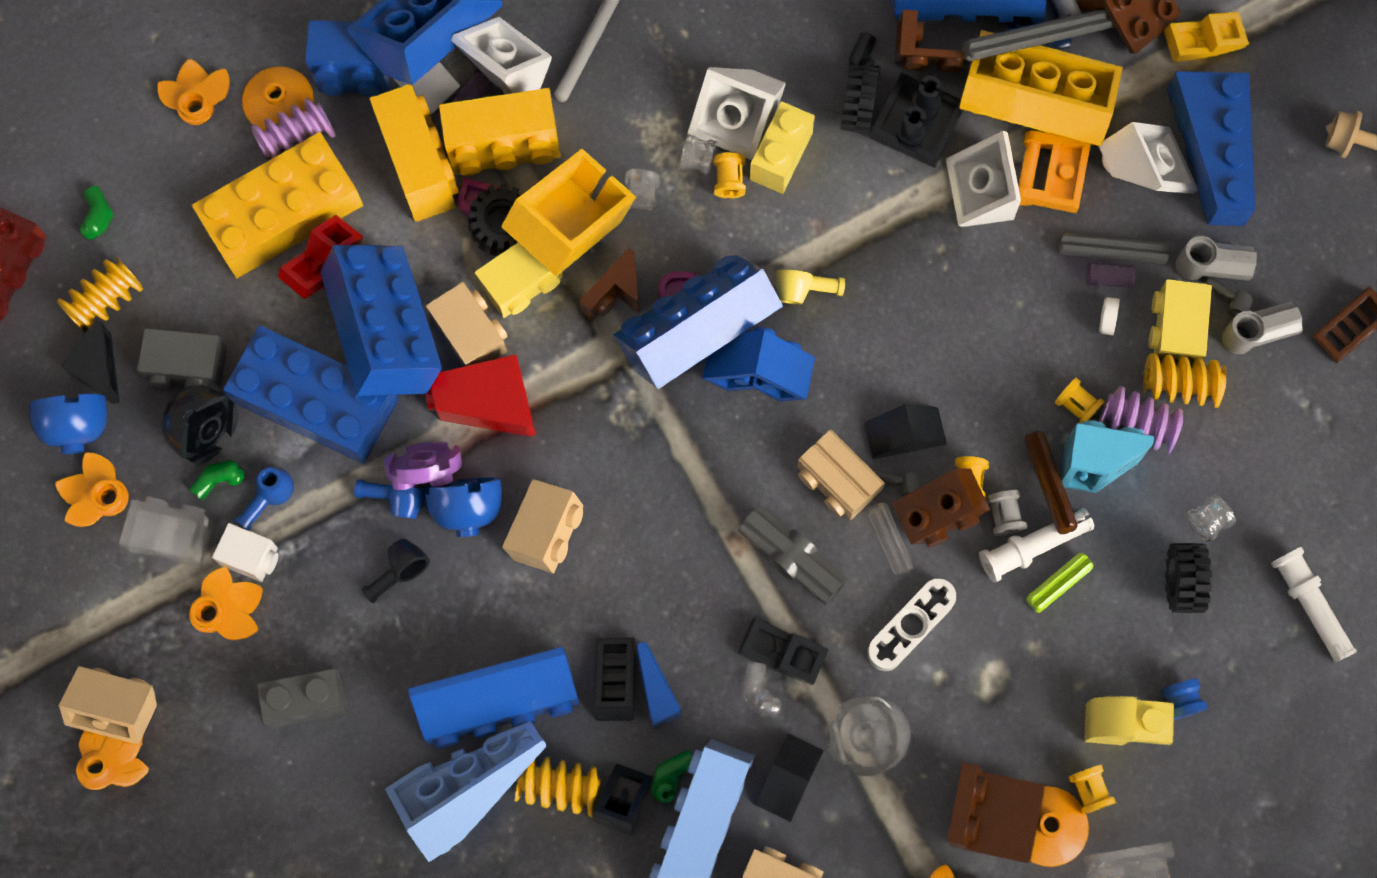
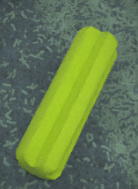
[1026,552,1094,613]

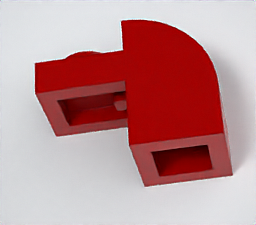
[278,215,363,299]

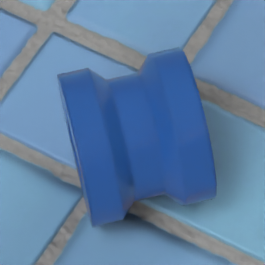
[1160,678,1208,720]

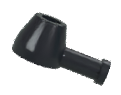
[361,539,430,603]

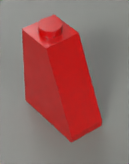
[425,354,536,436]

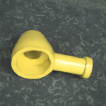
[775,270,845,304]

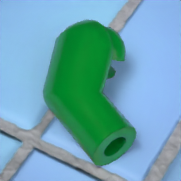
[79,186,113,240]
[188,460,245,501]
[651,749,693,804]

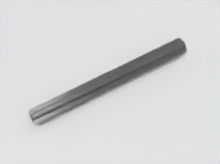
[962,9,1115,61]

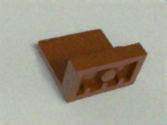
[1076,0,1181,54]
[894,10,971,73]
[947,762,1045,864]

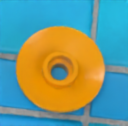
[242,66,314,131]
[1031,786,1089,867]

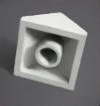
[946,131,1021,227]

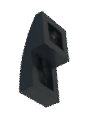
[737,618,829,685]

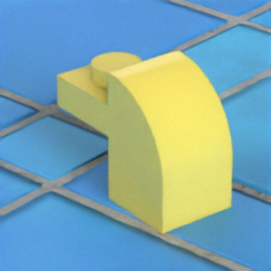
[1084,696,1174,745]

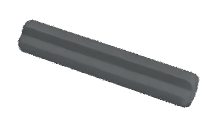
[1059,233,1170,264]

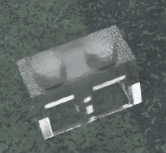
[119,497,214,567]

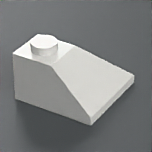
[451,17,552,94]
[687,67,786,160]
[1099,122,1198,194]

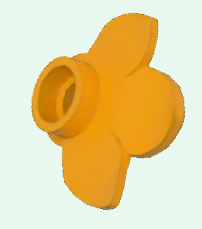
[158,59,230,125]
[55,453,129,527]
[189,567,263,640]
[76,731,149,790]

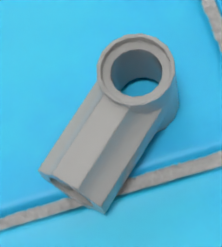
[1175,236,1257,281]
[1221,301,1303,354]

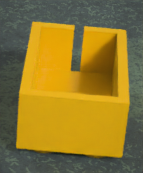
[369,84,459,223]
[439,88,561,176]
[501,149,636,277]

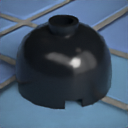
[161,386,238,464]

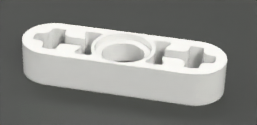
[867,579,956,671]

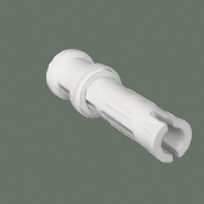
[979,508,1094,583]
[1271,547,1357,663]

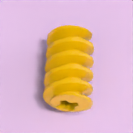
[57,256,143,332]
[1142,353,1227,408]
[515,756,601,818]

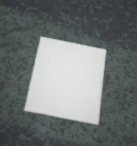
[393,62,460,114]

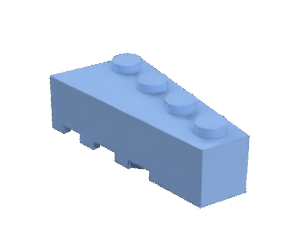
[649,739,755,878]

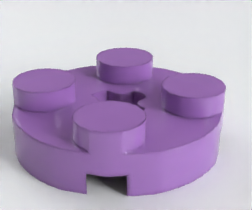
[384,441,462,490]

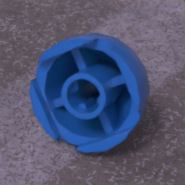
[29,394,107,454]
[424,477,502,537]

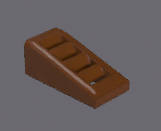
[1311,286,1377,364]

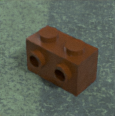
[892,468,990,548]

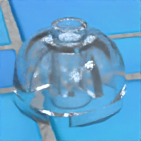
[830,696,911,776]

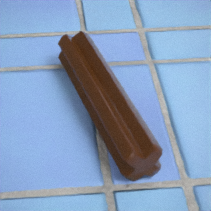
[1024,431,1078,535]

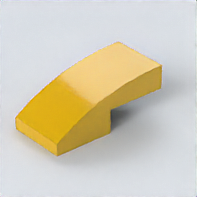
[1163,12,1249,62]

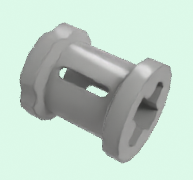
[985,490,1027,536]

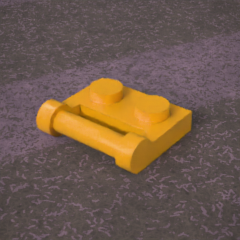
[1018,130,1091,213]

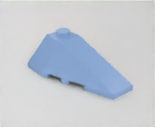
[385,721,546,862]

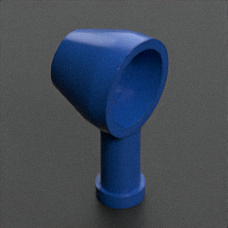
[233,466,294,531]
[354,479,425,519]

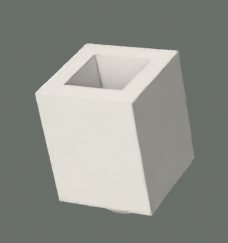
[212,523,278,582]

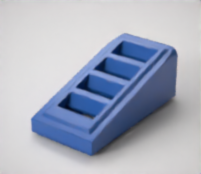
[637,641,681,729]

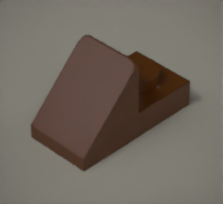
[579,248,639,322]

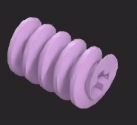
[252,98,335,161]
[1098,386,1183,456]

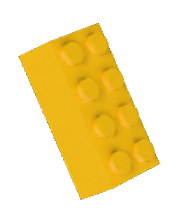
[959,30,1123,146]
[191,132,363,279]

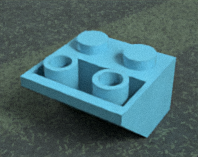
[1060,421,1154,493]

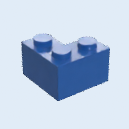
[702,327,815,402]

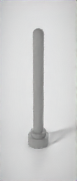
[554,0,619,102]

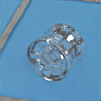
[680,134,717,176]
[624,169,661,211]
[1187,494,1236,542]

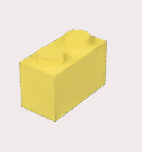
[750,101,815,194]
[474,243,563,318]
[1148,279,1212,366]

